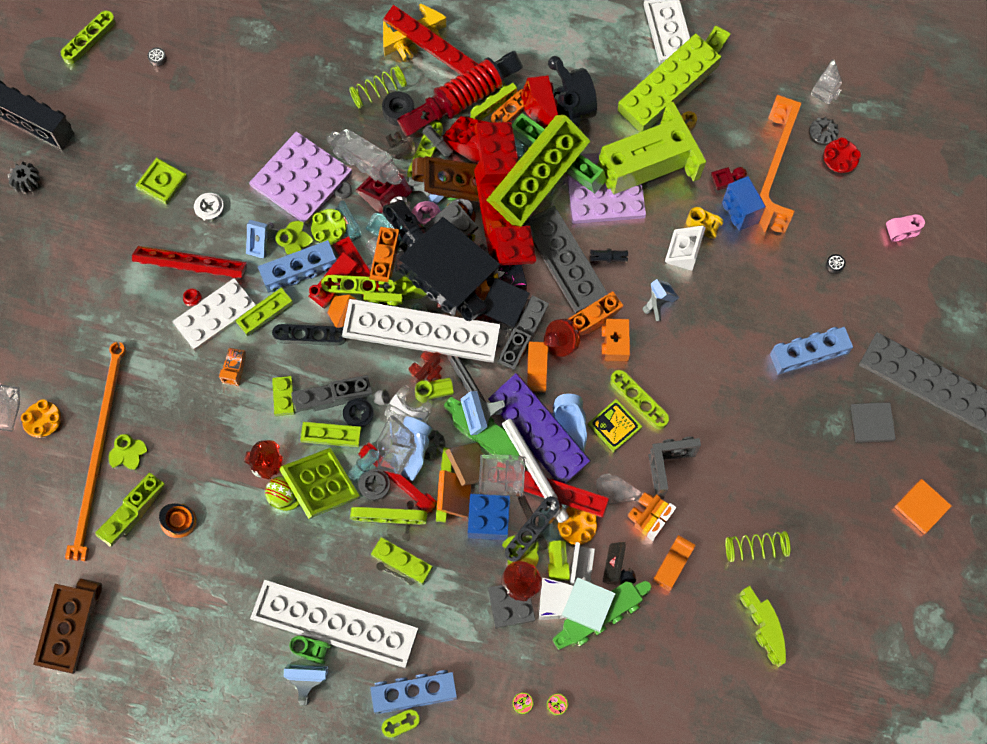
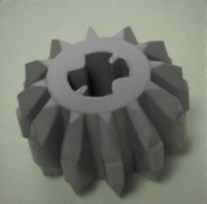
[7,161,40,193]

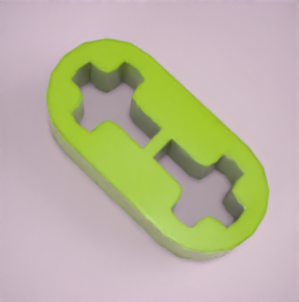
[381,710,420,738]

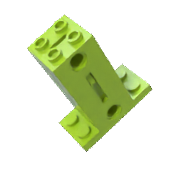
[597,102,706,195]

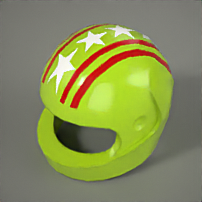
[265,476,300,511]

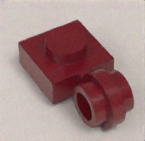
[711,167,747,191]

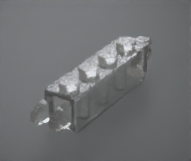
[326,129,401,185]

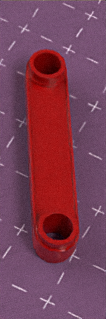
[358,442,437,514]

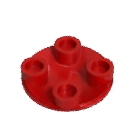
[823,137,861,173]

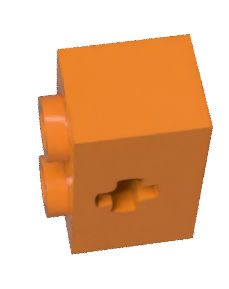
[601,319,630,361]

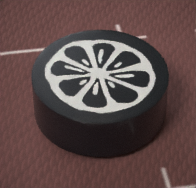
[826,254,846,274]

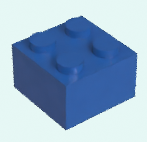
[722,176,766,231]
[468,494,510,540]

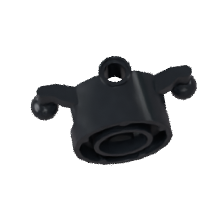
[548,56,597,127]

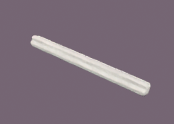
[502,419,569,523]

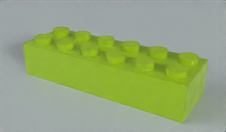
[618,33,721,132]
[487,115,590,226]

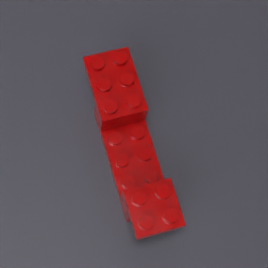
[474,122,536,266]

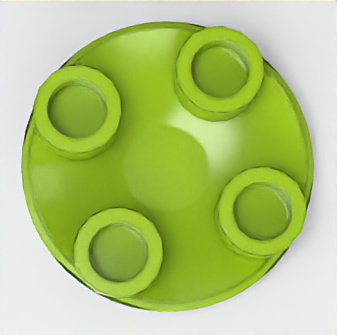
[311,209,347,245]

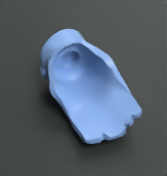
[552,394,587,452]
[389,416,433,481]

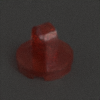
[544,318,580,357]
[244,440,283,479]
[501,561,542,601]

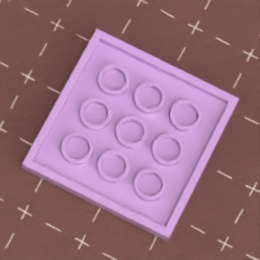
[249,132,352,225]
[567,153,646,224]

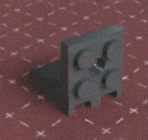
[648,436,701,499]

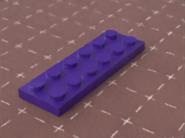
[488,373,592,484]

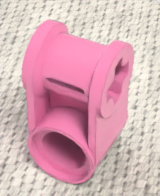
[886,214,925,242]

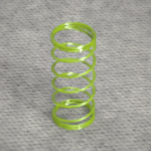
[350,65,407,108]
[726,531,791,562]

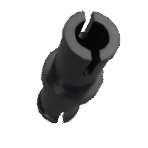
[590,248,628,263]

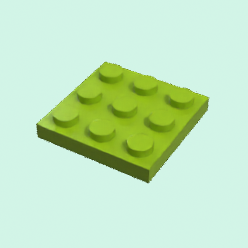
[279,448,360,519]

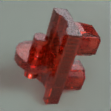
[408,351,443,384]

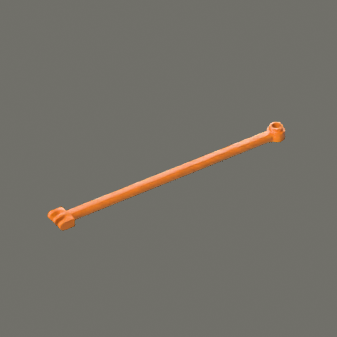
[65,342,126,561]

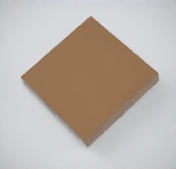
[445,442,493,486]

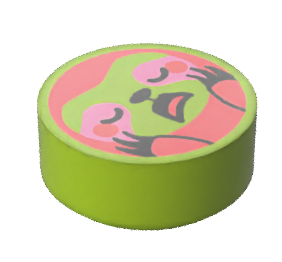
[512,693,533,714]
[547,694,568,716]

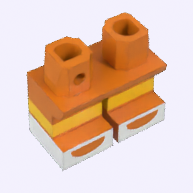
[628,492,677,541]

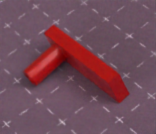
[308,252,359,309]

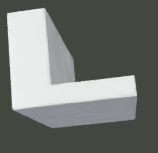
[569,542,595,586]

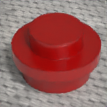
[183,288,202,307]

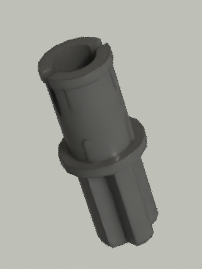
[422,125,454,158]

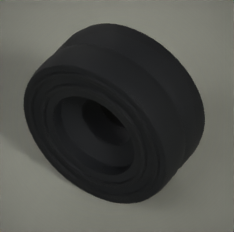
[382,91,414,126]

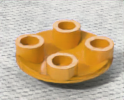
[21,399,61,437]
[558,507,597,545]

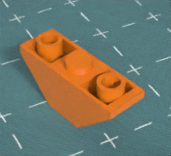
[369,227,399,282]
[566,291,624,336]

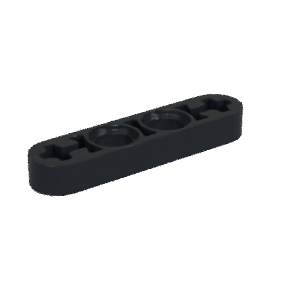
[272,324,347,346]
[505,496,562,562]

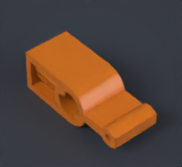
[527,342,548,393]
[652,535,696,591]

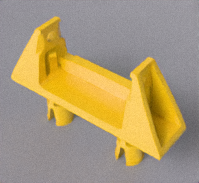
[383,4,446,62]

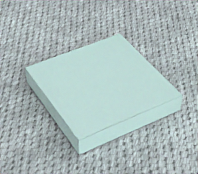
[562,577,615,632]

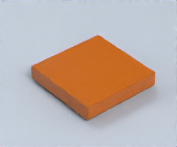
[437,470,471,518]
[895,479,952,535]

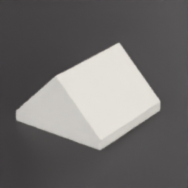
[665,226,705,271]

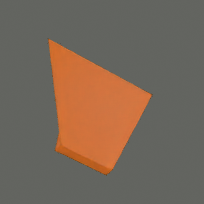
[327,295,357,328]

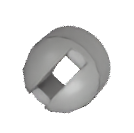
[374,389,390,405]

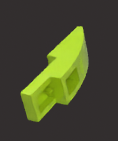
[95,472,165,547]
[740,586,786,667]

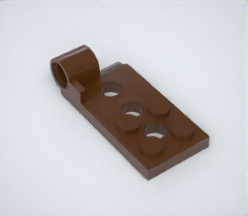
[412,156,479,202]
[33,578,102,674]

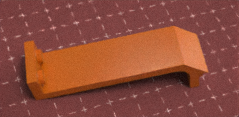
[759,95,801,233]

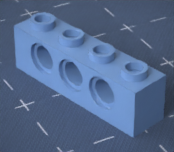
[258,240,336,293]
[770,327,853,375]
[370,670,457,715]

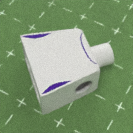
[538,578,573,620]

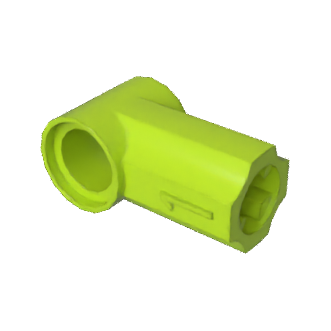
[415,377,454,403]
[548,540,570,581]

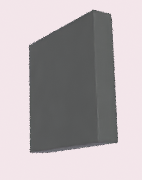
[851,402,896,443]

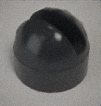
[620,568,636,584]

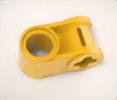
[686,207,724,239]

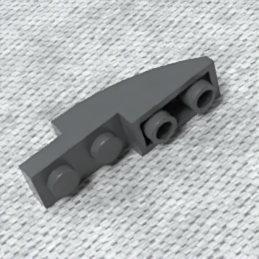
[497,295,549,370]
[291,375,372,412]

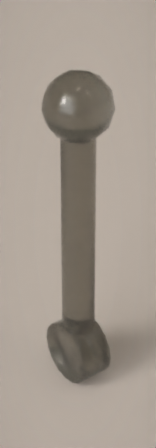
[402,501,414,541]
[376,562,415,585]

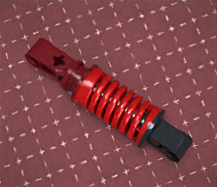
[397,51,523,136]

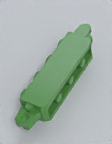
[444,397,528,470]
[552,580,652,650]

